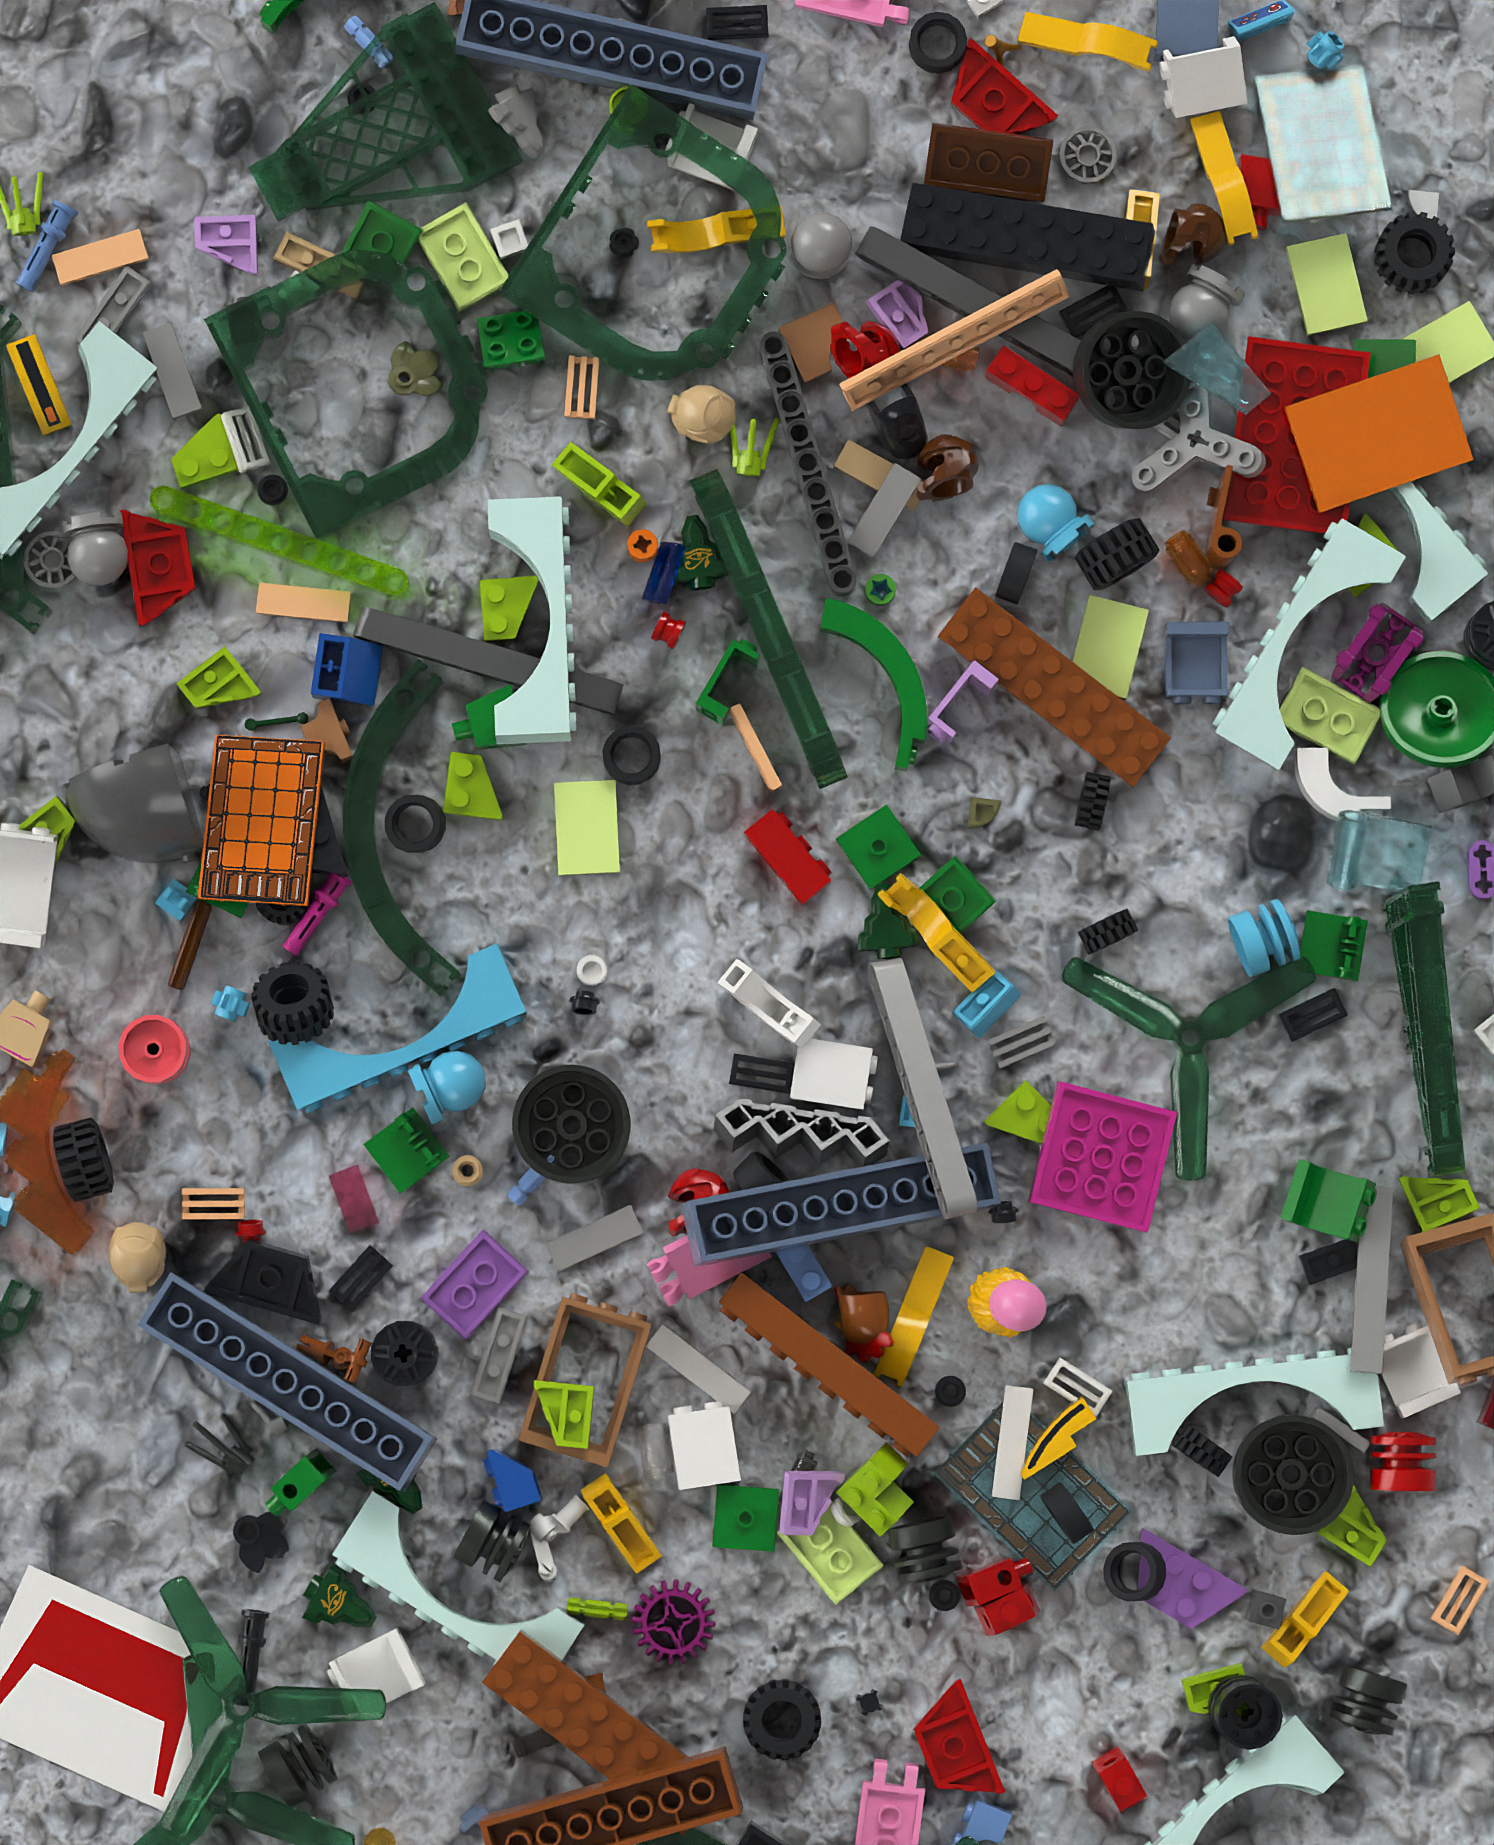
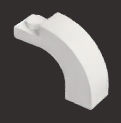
[1294,748,1391,824]
[717,959,821,1049]

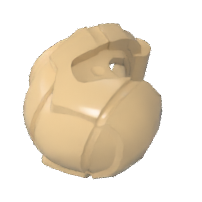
[666,385,736,445]
[109,1222,166,1293]

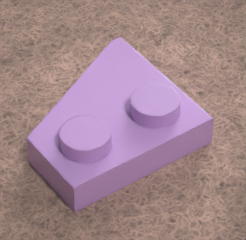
[194,215,258,276]
[866,280,928,351]
[779,1471,845,1535]

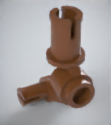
[296,1334,372,1384]

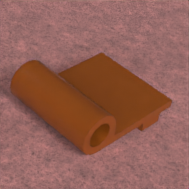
[1205,465,1242,569]

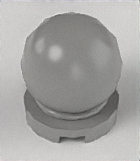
[791,213,852,280]
[1170,264,1245,343]
[61,511,128,586]

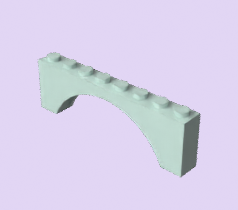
[0,321,157,560]
[1389,482,1488,624]
[488,497,577,744]
[1212,519,1406,770]
[1125,1348,1384,1456]
[332,1490,585,1665]
[1144,1715,1345,1845]

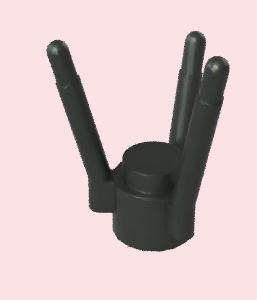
[184,1413,255,1477]

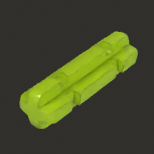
[566,1597,628,1621]

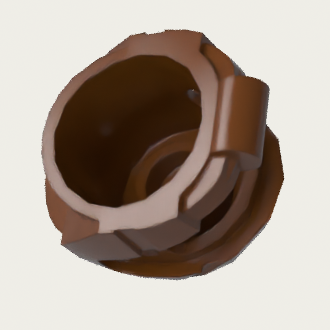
[1159,203,1226,266]
[916,434,979,502]

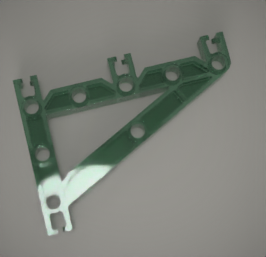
[1381,881,1465,1177]

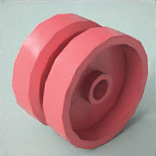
[118,1015,191,1085]

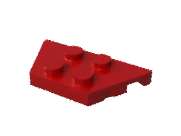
[951,38,1058,135]
[119,509,196,627]
[913,1678,1005,1794]

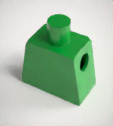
[451,685,527,750]
[265,1448,337,1517]

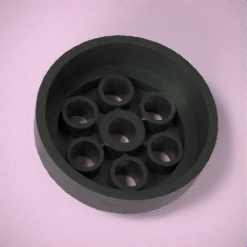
[1073,311,1191,429]
[512,1065,631,1184]
[1232,1415,1354,1535]

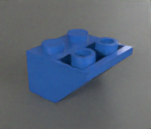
[311,633,383,707]
[483,1449,543,1512]

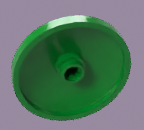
[1380,651,1494,768]

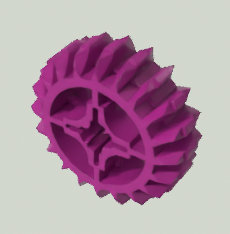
[631,1579,716,1665]

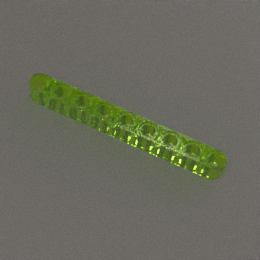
[149,485,411,600]

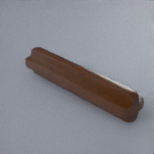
[168,901,212,990]

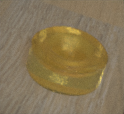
[364,1827,396,1845]

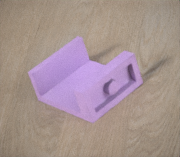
[927,660,999,744]

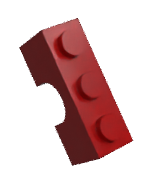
[985,345,1080,427]

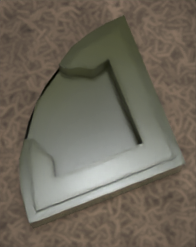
[967,797,1002,829]

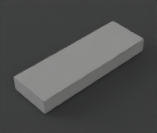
[74,265,152,345]
[143,323,203,420]
[847,463,922,558]
[546,1205,643,1271]
[470,1307,528,1405]

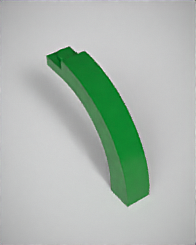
[820,598,927,772]

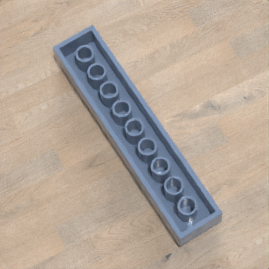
[455,0,768,121]
[681,1142,1001,1267]
[137,1273,438,1492]

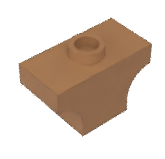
[301,698,354,763]

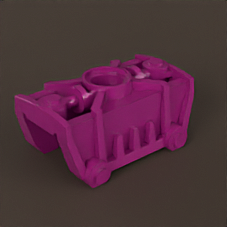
[1331,602,1424,703]

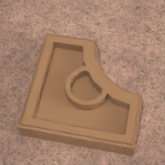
[778,302,843,384]

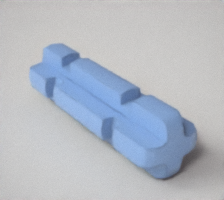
[344,16,394,69]
[507,1155,555,1206]

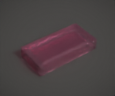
[328,1164,380,1234]

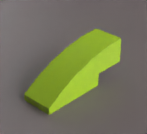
[552,441,647,527]

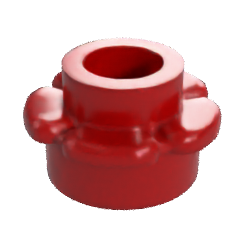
[235,1219,266,1242]

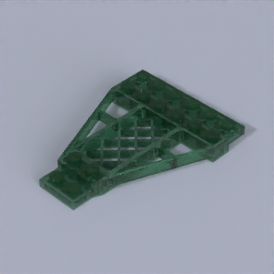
[248,2,523,222]

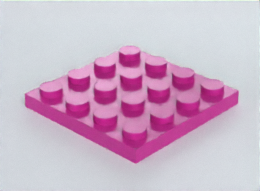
[1028,1081,1177,1233]

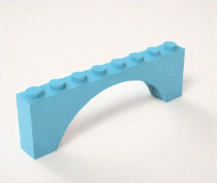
[268,944,527,1114]

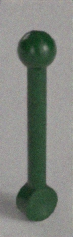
[244,712,309,731]

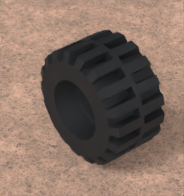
[1374,211,1455,294]
[1074,518,1160,590]
[251,962,334,1045]
[53,1117,114,1202]
[743,1679,822,1761]

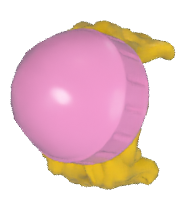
[967,1267,1047,1338]

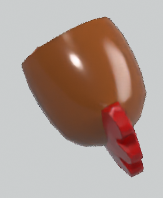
[834,1283,894,1362]

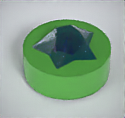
[865,574,896,606]

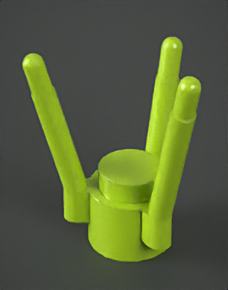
[0,172,43,236]
[729,417,779,477]

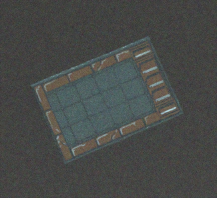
[1254,64,1392,223]
[933,1401,1132,1591]

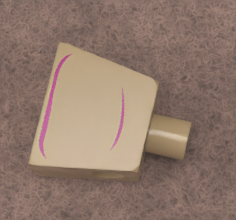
[0,990,54,1069]

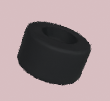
[733,1152,789,1190]

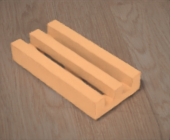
[564,355,600,420]
[182,1188,245,1220]
[1430,1565,1490,1635]

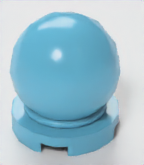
[1017,484,1095,563]
[408,1051,486,1124]

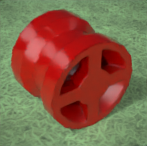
[1204,569,1243,608]
[651,611,686,649]

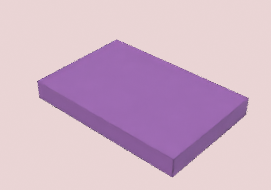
[420,1230,529,1340]

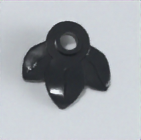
[233,1512,290,1573]

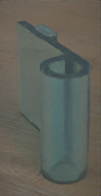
[1326,810,1432,895]

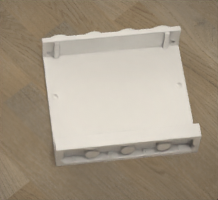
[0,823,58,948]

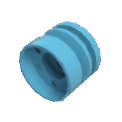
[1227,898,1301,977]

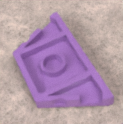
[1137,1528,1248,1629]

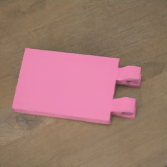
[795,0,910,28]
[647,1235,772,1306]
[854,1758,925,1845]

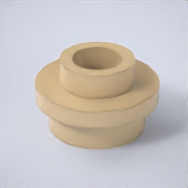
[452,1155,483,1186]

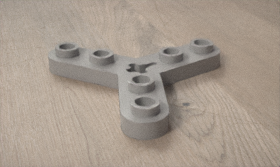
[1132,366,1266,494]

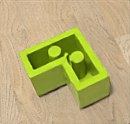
[836,1442,914,1537]

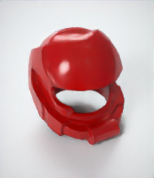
[830,321,899,378]
[668,1168,730,1236]

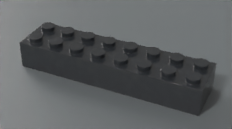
[900,183,1155,292]

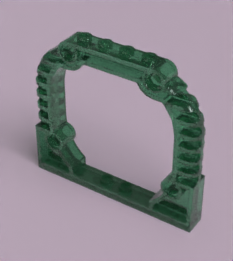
[498,84,786,381]
[204,250,489,541]

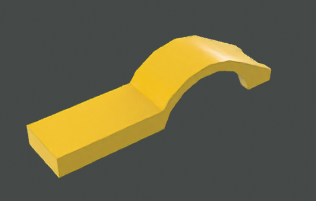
[1018,11,1158,72]
[1190,111,1258,246]
[646,205,786,253]
[878,873,995,993]
[873,1246,954,1387]

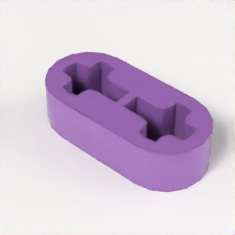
[1467,840,1494,900]

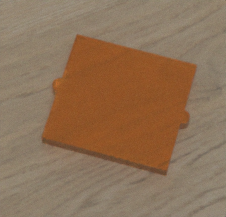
[0,1068,70,1140]

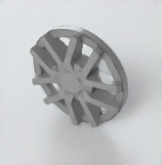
[1059,126,1117,184]
[23,531,76,589]

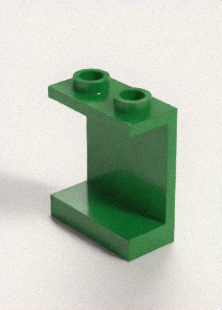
[696,639,760,726]
[1280,1159,1377,1243]

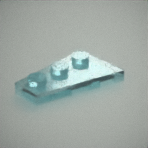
[1164,323,1271,415]

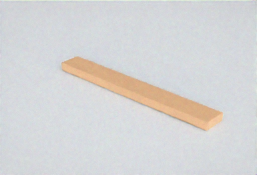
[839,269,1070,411]

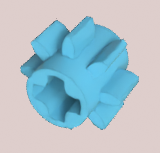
[1306,31,1345,69]
[210,985,251,1022]

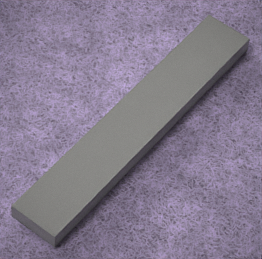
[1350,1186,1394,1374]

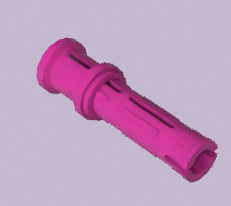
[282,873,354,957]

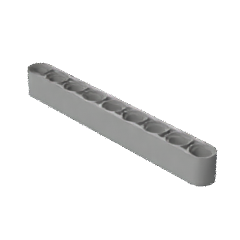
[868,957,977,1219]

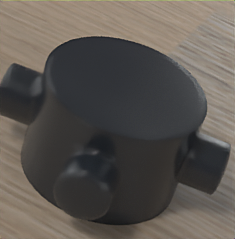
[856,1689,883,1716]

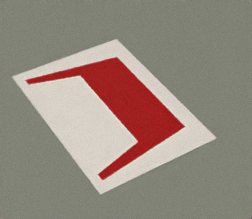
[0,1565,240,1815]

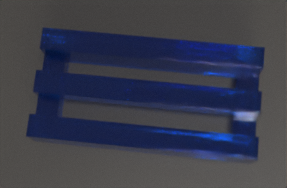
[642,542,686,605]

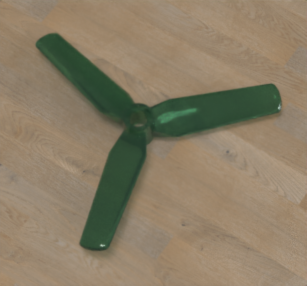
[1062,956,1316,1181]
[159,1576,386,1838]
[133,1652,355,1845]

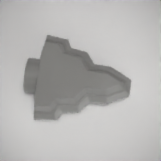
[488,84,543,159]

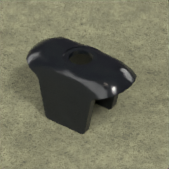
[867,383,928,459]

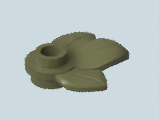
[388,341,443,396]

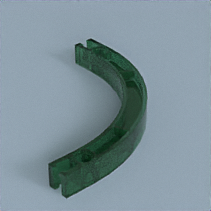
[343,659,462,997]

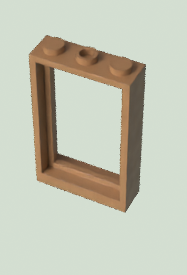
[1400,1213,1494,1386]
[518,1293,652,1468]

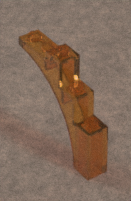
[0,1048,95,1256]

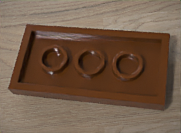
[924,123,1054,202]

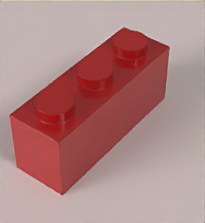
[744,809,832,906]

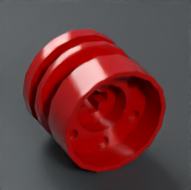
[1370,1432,1436,1491]

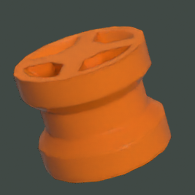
[627,529,658,563]

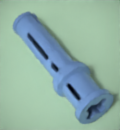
[16,200,78,292]

